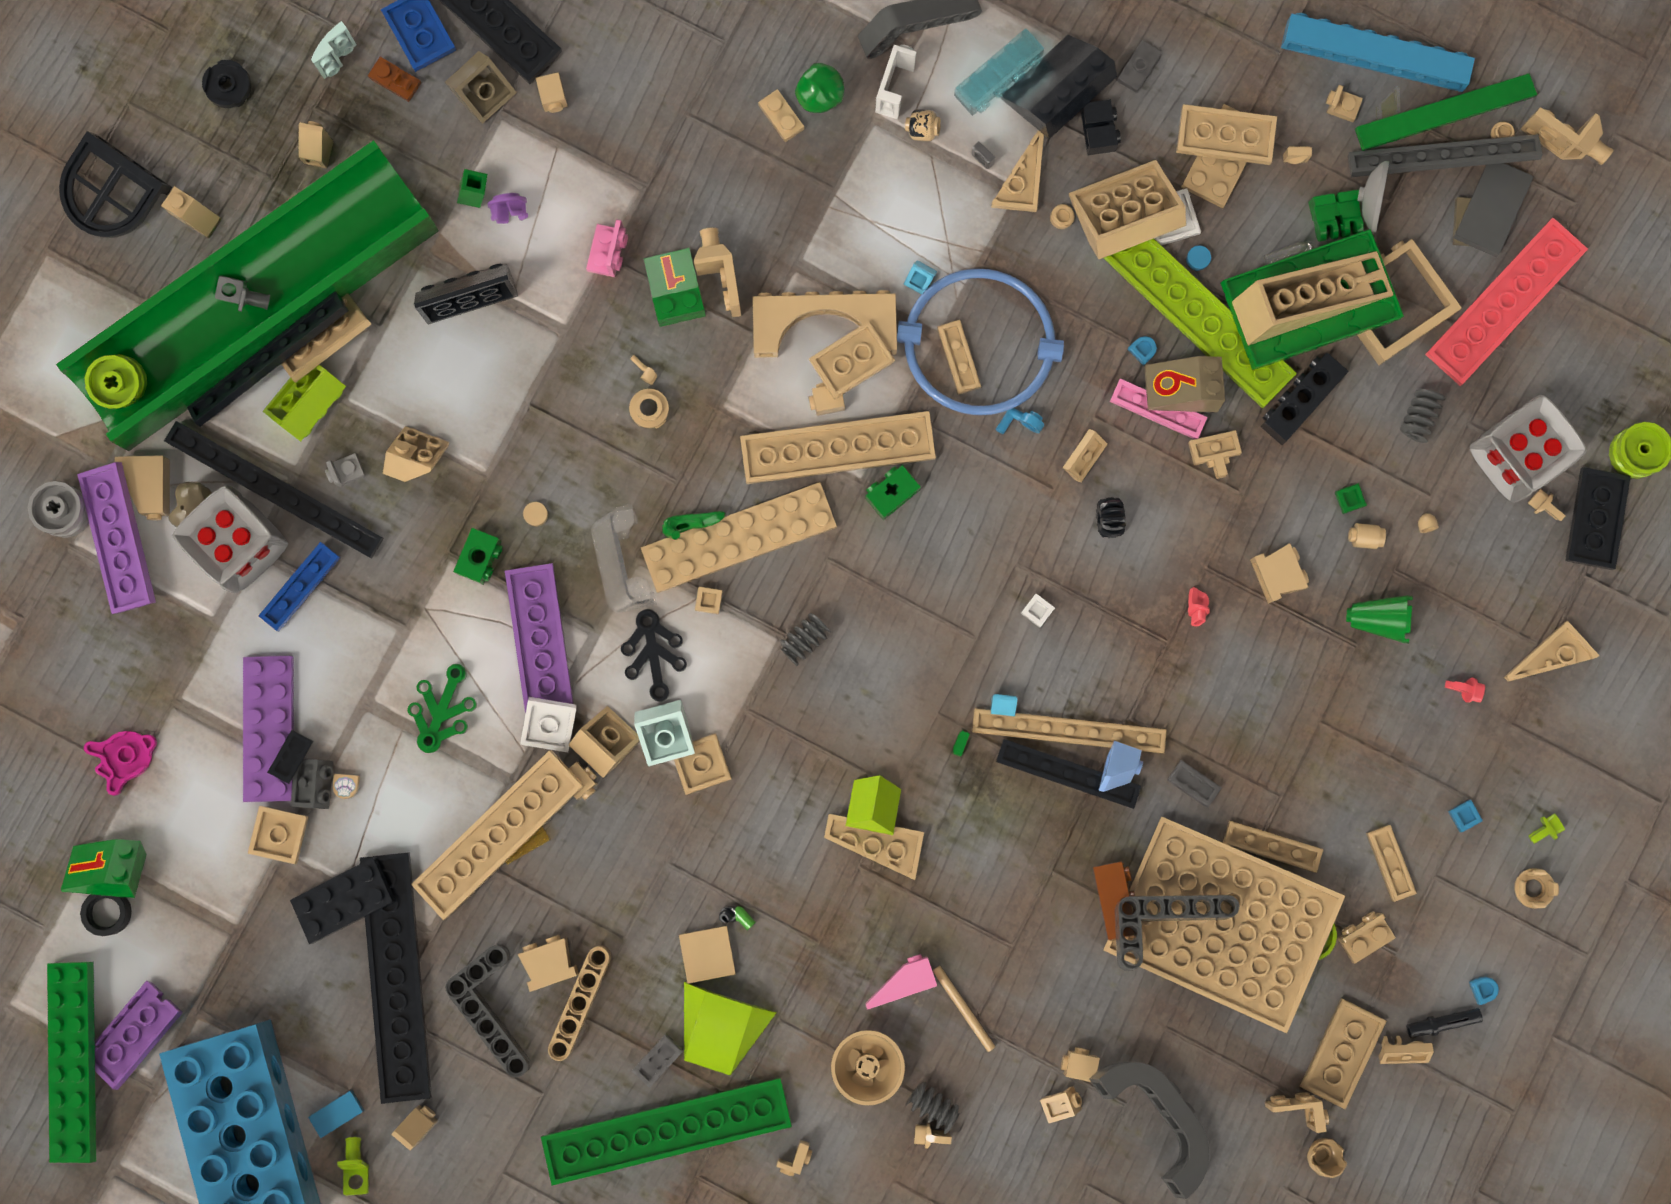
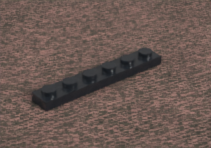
[996,739,1141,809]

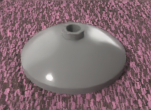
[1358,161,1390,233]

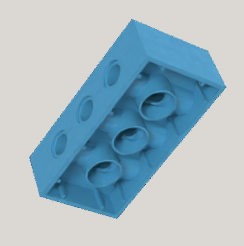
[159,1019,321,1204]

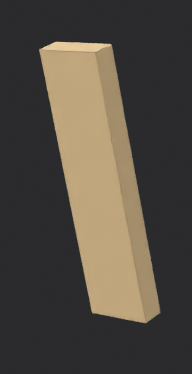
[1223,821,1323,873]

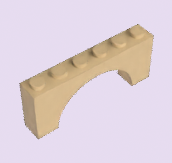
[753,290,897,358]

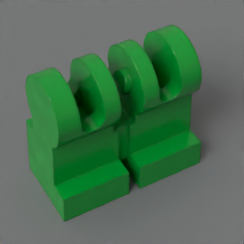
[1308,190,1363,242]

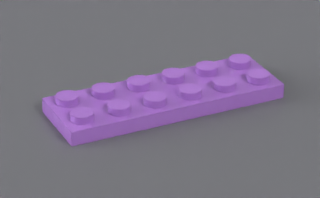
[77,462,156,614]
[505,563,574,713]
[243,656,294,802]

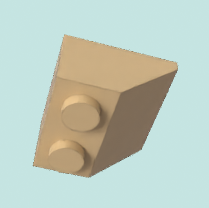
[569,706,640,778]

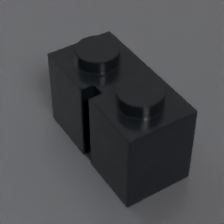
[1080,99,1121,156]

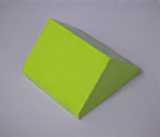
[845,775,901,835]

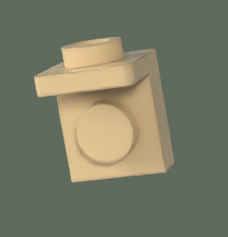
[1326,85,1363,122]
[1040,1086,1082,1123]

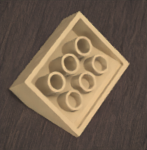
[1069,160,1186,260]

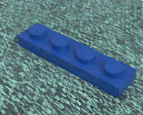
[258,542,340,632]

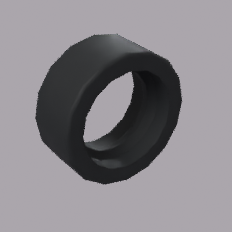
[80,894,132,937]

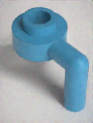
[995,408,1044,434]

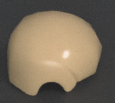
[1307,1138,1347,1178]

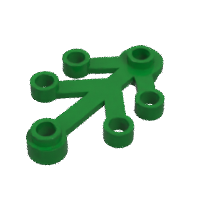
[407,664,477,753]

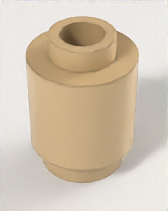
[1348,523,1386,549]

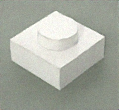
[1021,594,1055,628]

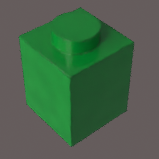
[457,169,488,208]

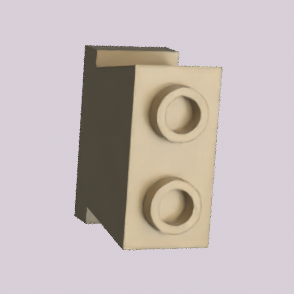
[1250,543,1309,604]
[518,935,579,992]

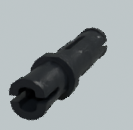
[1406,1008,1483,1038]

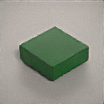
[1335,483,1367,514]
[951,731,970,757]

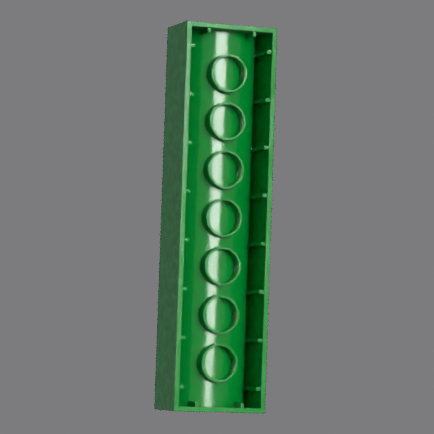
[56,140,439,451]

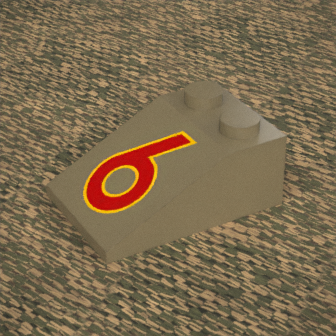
[1145,356,1225,412]

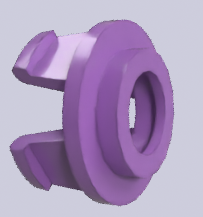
[487,193,528,224]

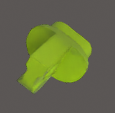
[1528,814,1565,844]

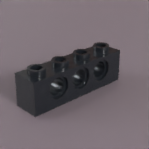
[1260,353,1349,445]

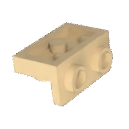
[1337,911,1396,964]

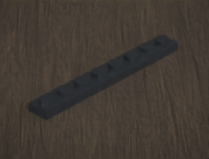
[187,291,349,427]

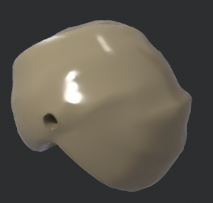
[168,482,212,528]

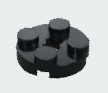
[202,60,251,108]

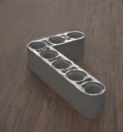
[858,0,982,59]
[1115,895,1240,971]
[445,945,530,1078]

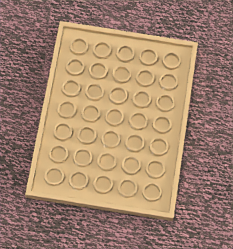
[1104,816,1345,1033]

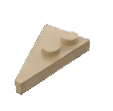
[991,131,1044,212]
[1504,621,1600,682]

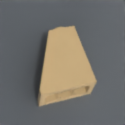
[115,456,170,520]

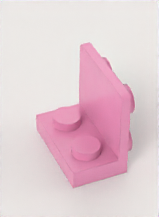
[586,219,628,277]

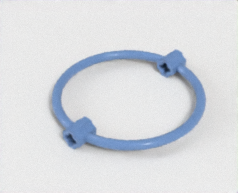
[897,269,1064,415]

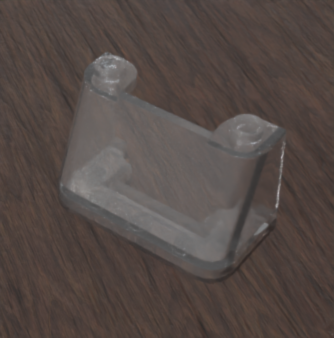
[591,504,657,613]

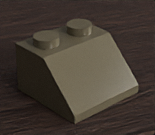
[445,51,517,124]

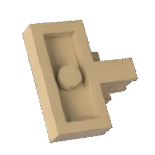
[1188,430,1242,479]

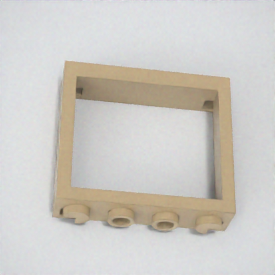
[1357,239,1462,365]

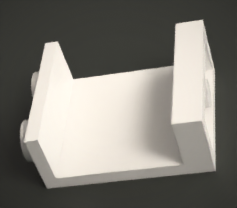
[875,45,917,120]

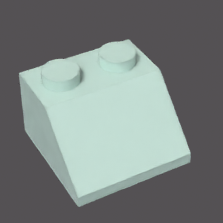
[634,700,695,766]

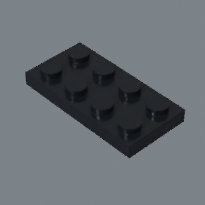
[1565,467,1631,570]
[290,857,396,944]

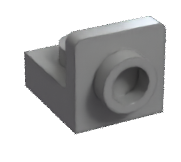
[325,453,366,487]

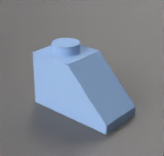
[1099,741,1143,792]

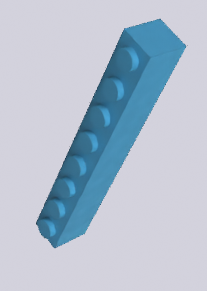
[1281,13,1475,92]

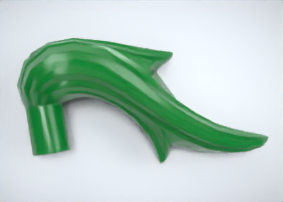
[662,511,725,540]

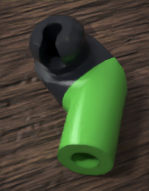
[719,906,756,930]

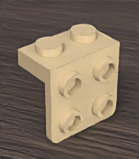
[1265,1092,1329,1133]

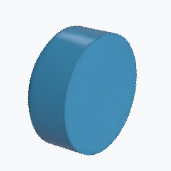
[1186,246,1211,271]

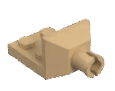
[1521,107,1614,165]
[694,228,741,317]

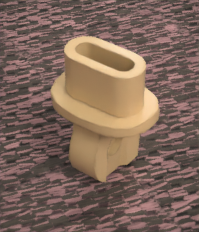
[1528,489,1565,521]
[914,1122,952,1149]

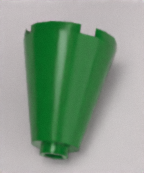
[1346,595,1413,644]

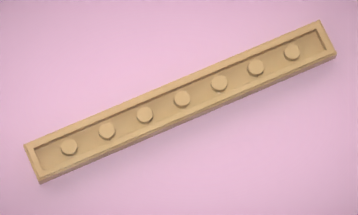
[972,708,1167,754]

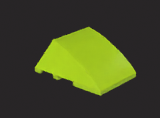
[684,982,777,1076]

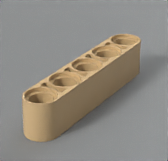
[548,946,611,1061]

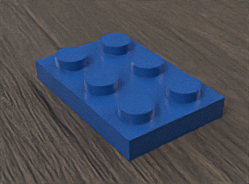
[381,0,456,72]

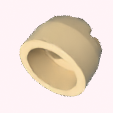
[1418,514,1439,533]

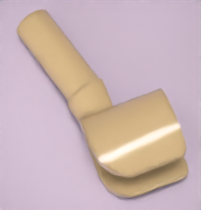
[631,355,657,385]

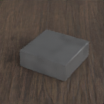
[971,141,996,169]

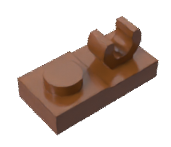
[368,57,421,102]

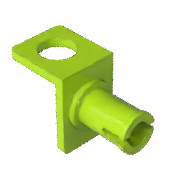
[337,1137,369,1196]

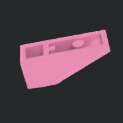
[865,954,937,1010]

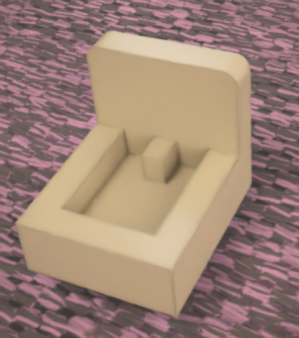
[777,1139,812,1176]

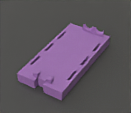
[95,981,183,1090]

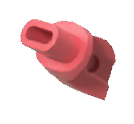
[1188,587,1210,626]
[1445,678,1485,703]

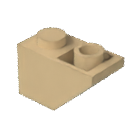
[299,121,333,169]

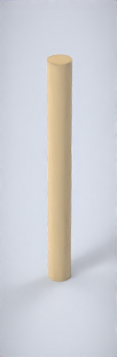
[932,965,996,1052]

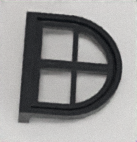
[59,131,172,238]

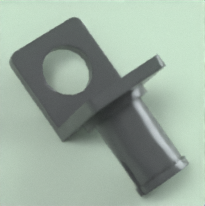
[215,275,270,312]

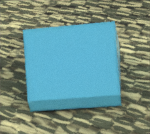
[991,694,1017,716]

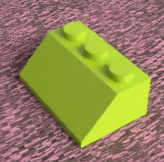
[262,365,346,442]

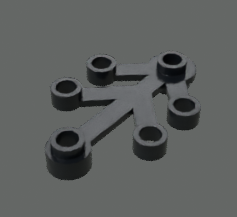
[621,609,687,702]

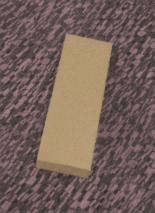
[937,320,981,395]
[1366,825,1417,902]

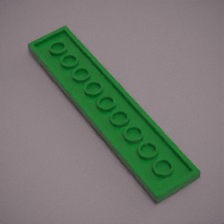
[541,1077,792,1186]

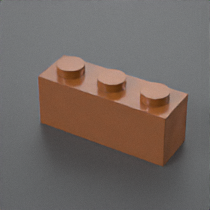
[1093,862,1135,941]

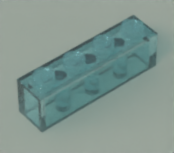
[954,28,1044,116]

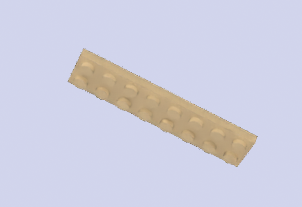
[740,411,936,484]
[641,482,837,593]
[411,750,584,920]

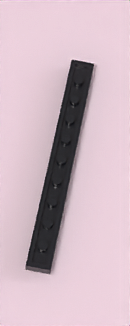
[164,421,384,559]

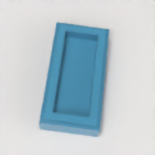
[308,1090,364,1138]

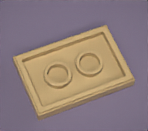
[809,321,895,400]

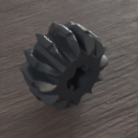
[1096,497,1126,538]

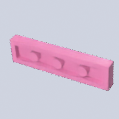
[1110,379,1207,439]

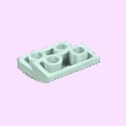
[311,21,357,79]

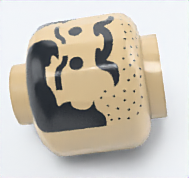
[905,109,941,141]

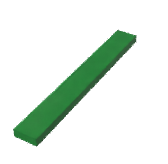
[1354,73,1537,151]

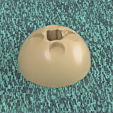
[831,1030,905,1105]

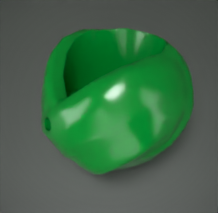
[795,63,845,113]

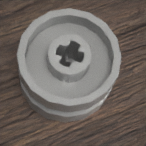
[28,481,89,538]

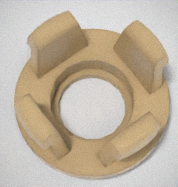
[629,389,669,429]
[1514,868,1559,909]

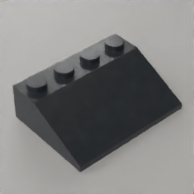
[1001,35,1117,139]
[414,263,518,325]

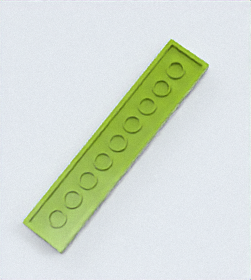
[1103,238,1297,409]

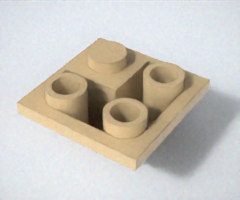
[383,426,449,482]

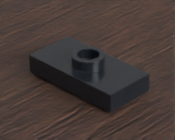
[267,730,314,784]

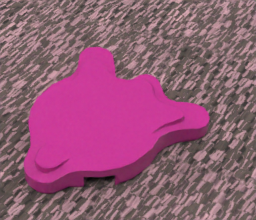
[84,731,157,796]

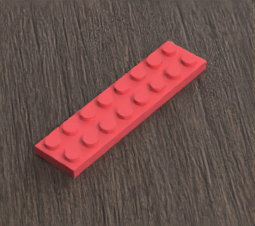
[1425,218,1588,386]

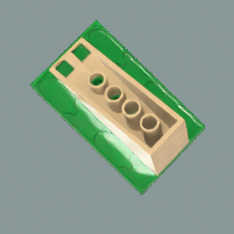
[1220,229,1404,370]

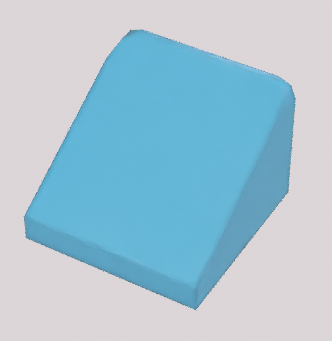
[904,261,937,294]

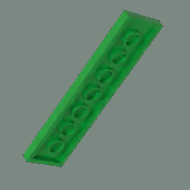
[47,962,96,1163]

